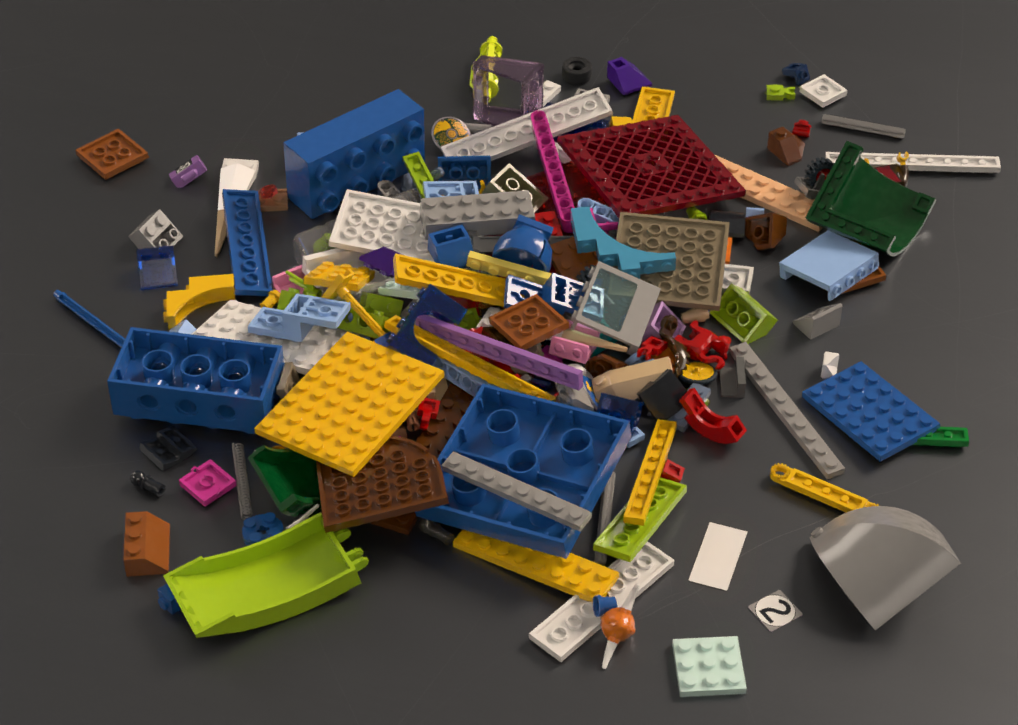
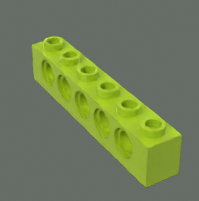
[277,287,391,339]

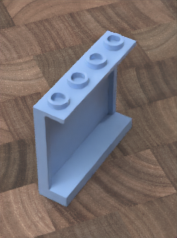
[779,230,879,301]

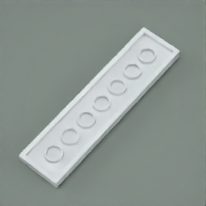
[529,541,674,662]

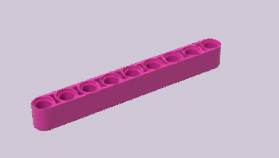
[531,110,575,233]

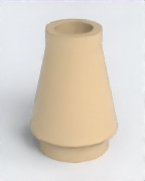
[680,308,709,324]

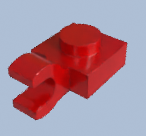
[417,398,441,430]

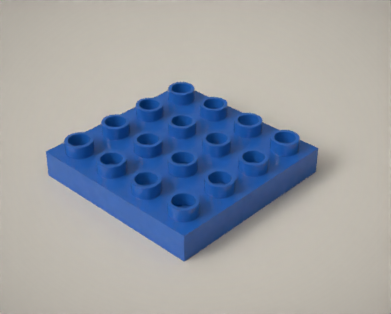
[415,383,632,559]

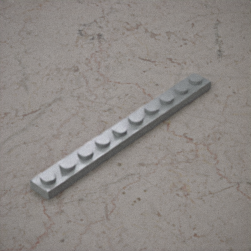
[729,342,845,480]

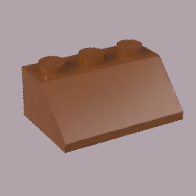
[123,511,170,577]

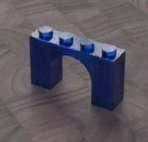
[386,284,468,366]

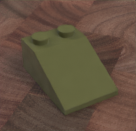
[482,163,549,213]

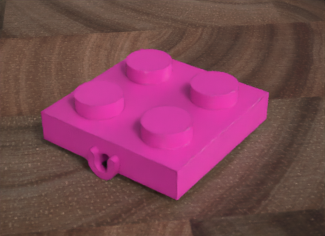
[179,459,237,507]

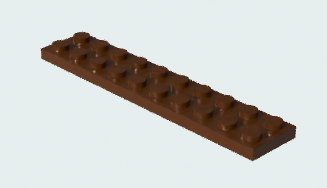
[371,384,474,535]

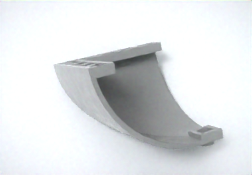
[809,506,961,630]

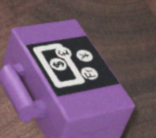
[169,155,207,188]

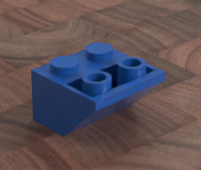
[427,224,474,269]

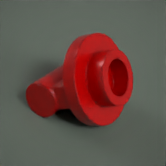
[792,120,811,137]

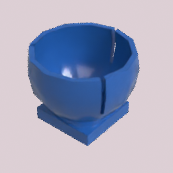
[492,214,554,273]

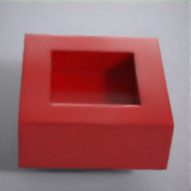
[660,459,685,483]

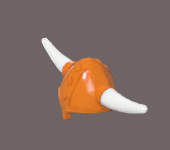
[600,583,640,669]

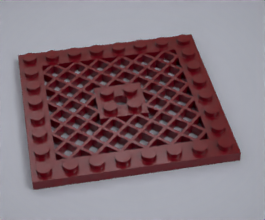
[557,115,746,218]

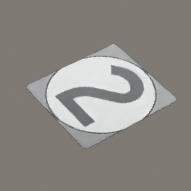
[748,590,803,632]

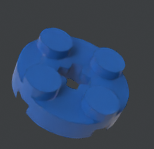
[242,512,284,546]

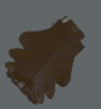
[659,315,690,378]

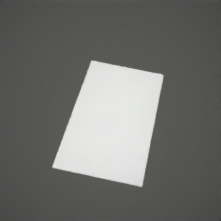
[688,522,747,591]

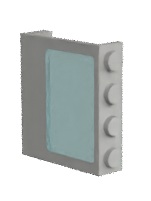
[570,261,661,355]

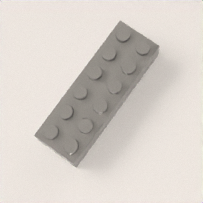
[420,190,535,240]

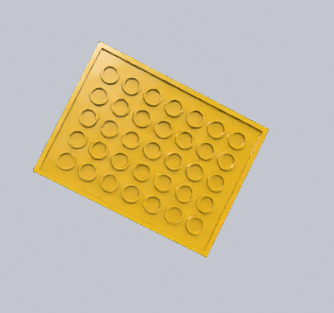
[254,331,444,477]

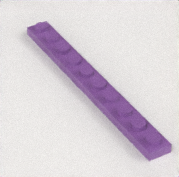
[415,313,583,390]

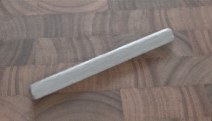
[594,472,615,565]

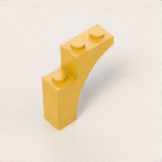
[163,274,236,330]

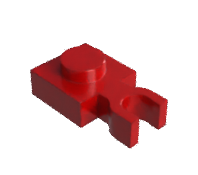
[637,336,668,361]

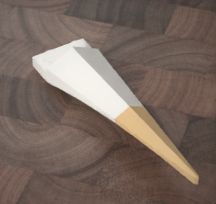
[215,158,259,257]
[476,307,628,352]

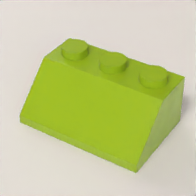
[709,283,778,344]

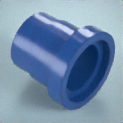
[593,595,617,617]

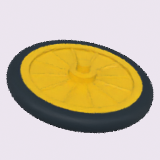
[678,361,717,385]

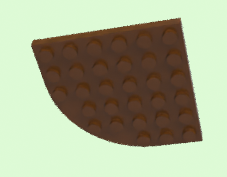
[316,436,449,533]

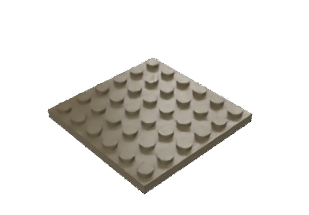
[607,212,730,311]

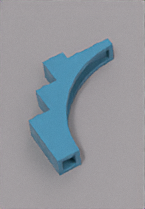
[571,206,676,282]

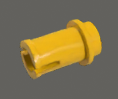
[259,290,281,308]

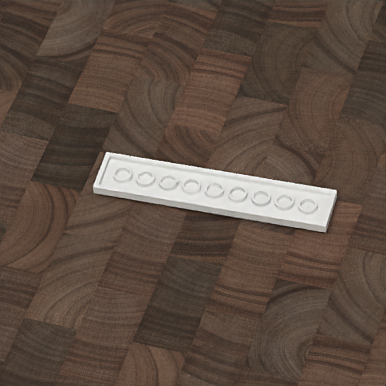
[441,87,613,161]

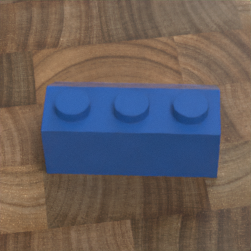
[438,155,491,189]

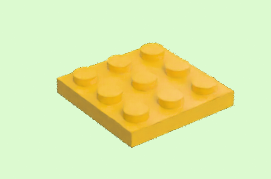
[304,262,375,292]

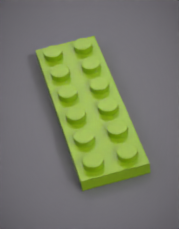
[593,477,687,562]

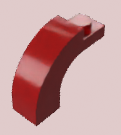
[679,388,747,444]

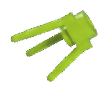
[285,270,322,297]

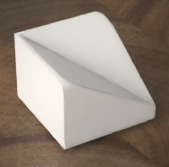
[821,352,839,379]

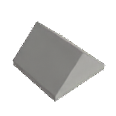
[793,303,843,340]

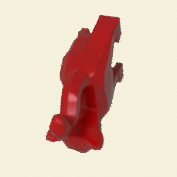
[674,320,731,370]

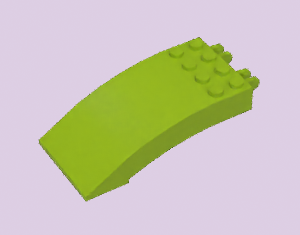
[163,512,369,638]

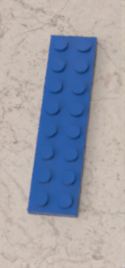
[222,189,272,296]

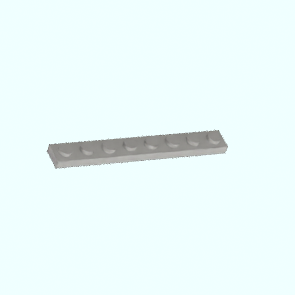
[441,452,592,532]

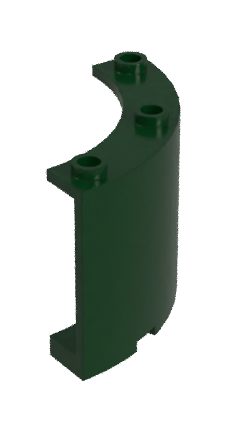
[248,445,322,517]

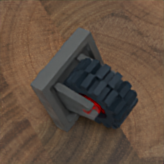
[794,157,834,199]

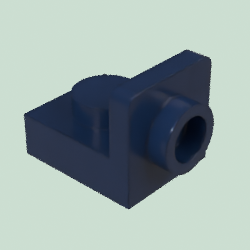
[782,63,810,85]

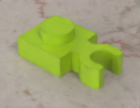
[766,84,796,101]

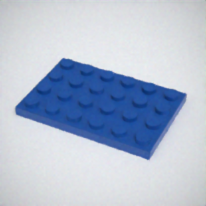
[802,361,940,462]

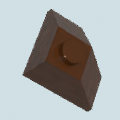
[767,126,805,166]
[745,212,787,250]
[584,354,629,378]

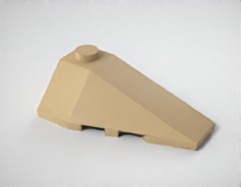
[592,357,673,416]

